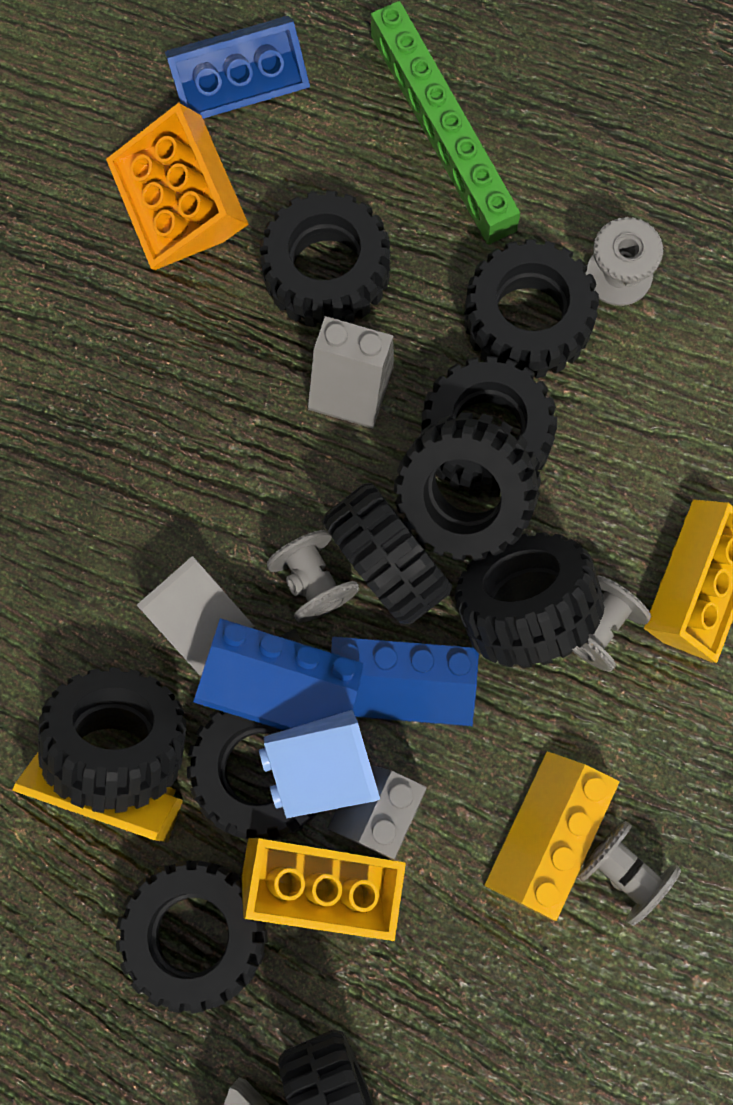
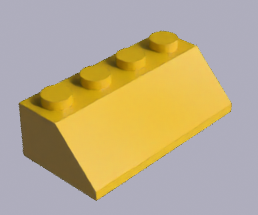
[644,500,733,663]
[484,751,620,921]
[12,752,183,842]
[242,838,406,941]

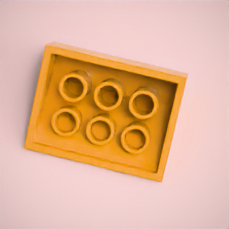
[106,103,249,270]

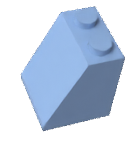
[259,710,380,818]

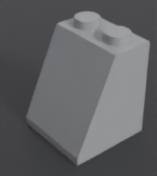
[308,316,394,429]
[137,556,256,676]
[328,765,427,861]

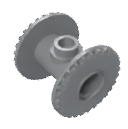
[586,217,663,306]
[267,530,359,623]
[572,575,651,672]
[578,821,681,926]

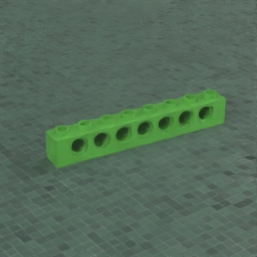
[371,1,520,245]

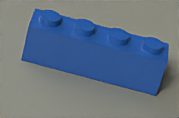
[164,16,310,119]
[193,618,364,730]
[331,637,479,727]

